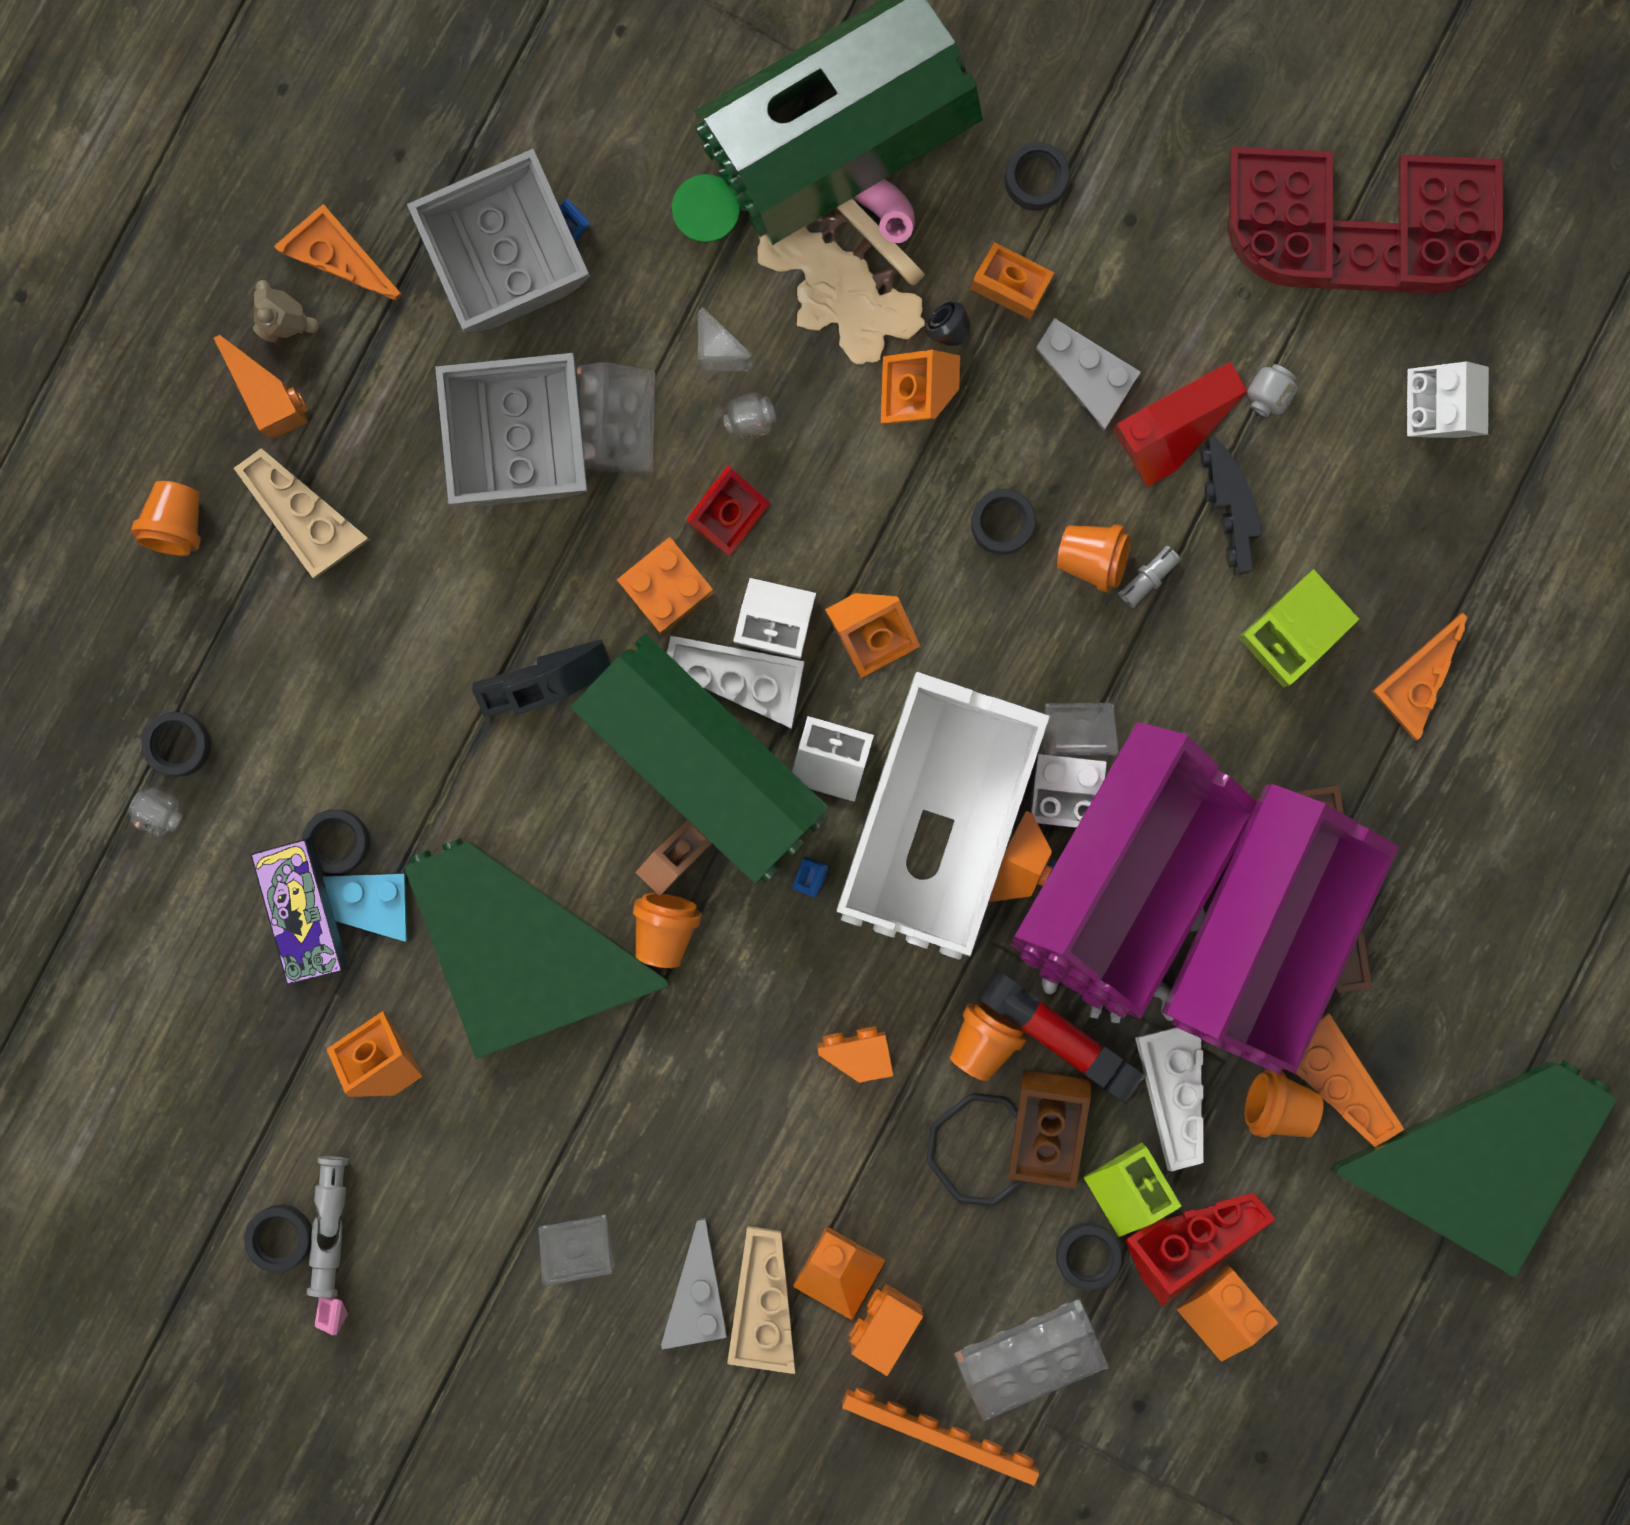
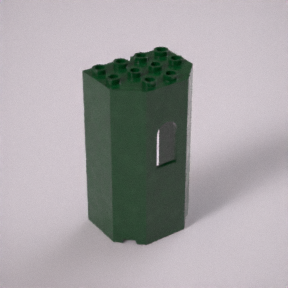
[694,0,983,246]
[570,633,828,884]

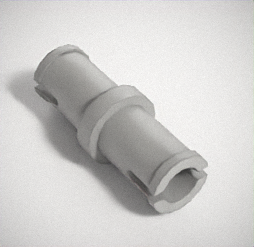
[1118,546,1181,608]

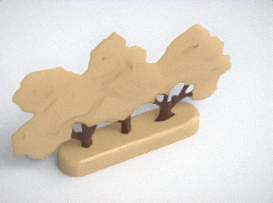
[758,199,925,364]

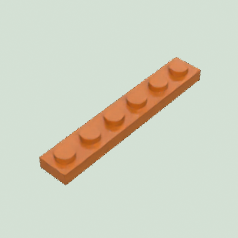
[842,1388,1039,1486]

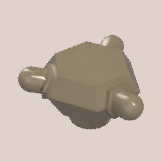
[253,280,319,342]

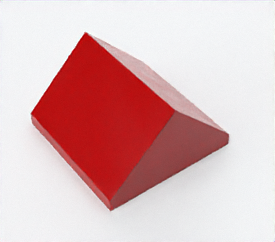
[686,466,770,556]

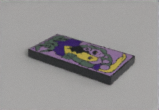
[250,837,349,985]

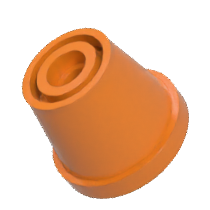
[131,481,201,556]
[1057,524,1131,593]
[633,893,702,968]
[950,1002,1027,1081]
[1245,1069,1323,1138]

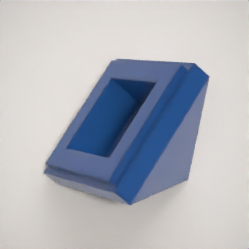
[560,199,590,244]
[792,857,828,898]

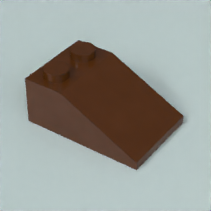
[1008,1070,1091,1189]

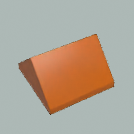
[970,242,1055,320]

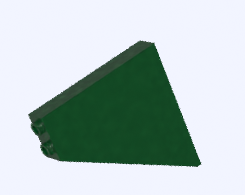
[404,838,671,1059]
[1330,1060,1618,1278]

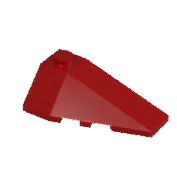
[1113,362,1247,488]
[1126,1192,1276,1307]

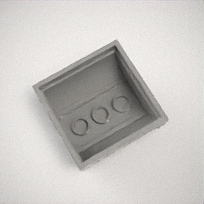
[407,149,590,332]
[435,353,588,506]

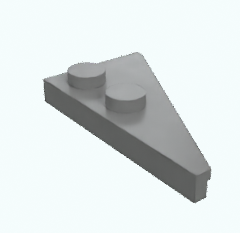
[661,1218,727,1349]

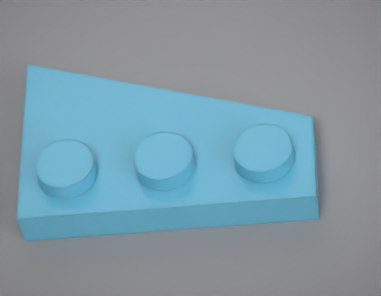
[323,874,408,942]

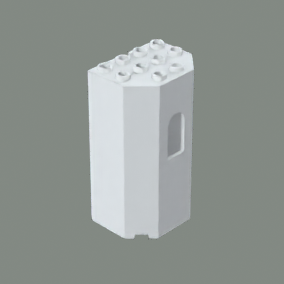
[836,672,1050,960]

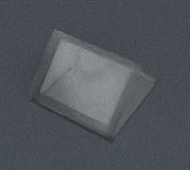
[698,307,753,372]
[1045,703,1118,756]
[539,1215,615,1286]

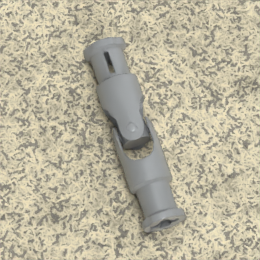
[307,1156,349,1298]

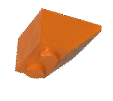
[1176,1264,1278,1362]

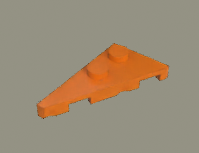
[274,204,402,301]
[1372,613,1468,741]

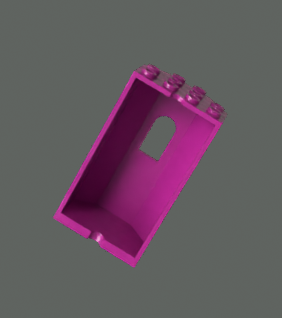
[1011,722,1257,1019]
[1161,784,1400,1074]

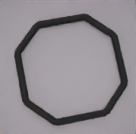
[927,1094,1026,1206]

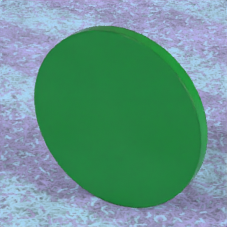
[672,174,740,243]

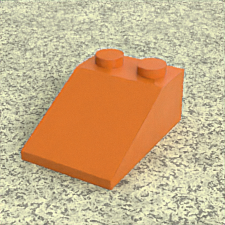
[214,335,309,440]

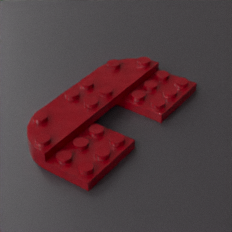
[1227,147,1503,293]

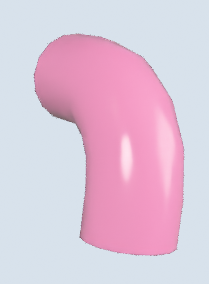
[852,179,915,243]

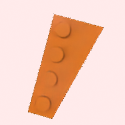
[1296,1012,1404,1147]

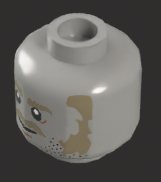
[1247,364,1298,417]

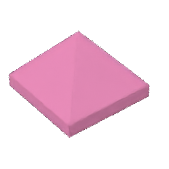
[315,1297,348,1335]

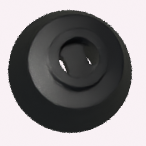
[927,301,971,346]

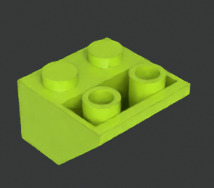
[1084,1143,1182,1237]

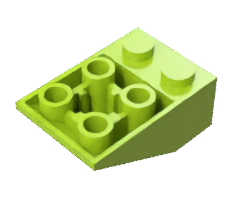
[1238,569,1359,688]

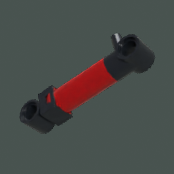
[978,970,1146,1104]

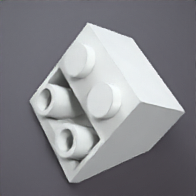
[1407,362,1489,438]
[733,578,816,660]
[792,716,874,802]
[1031,754,1106,828]

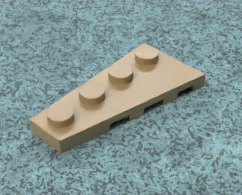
[234,448,370,579]
[727,1226,795,1374]

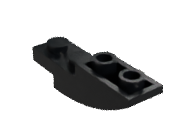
[1200,438,1262,575]
[472,639,612,717]

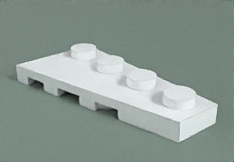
[667,636,804,729]
[1135,1027,1203,1171]

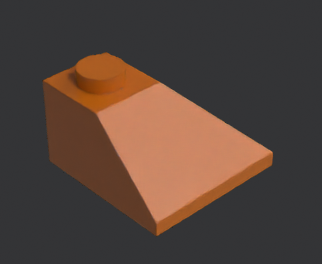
[881,350,960,424]
[825,593,921,678]
[989,811,1052,902]
[327,1011,423,1097]
[793,1226,886,1320]

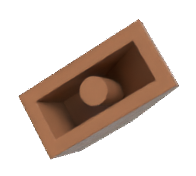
[635,820,712,896]

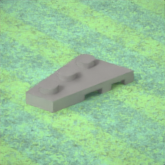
[1036,318,1140,431]

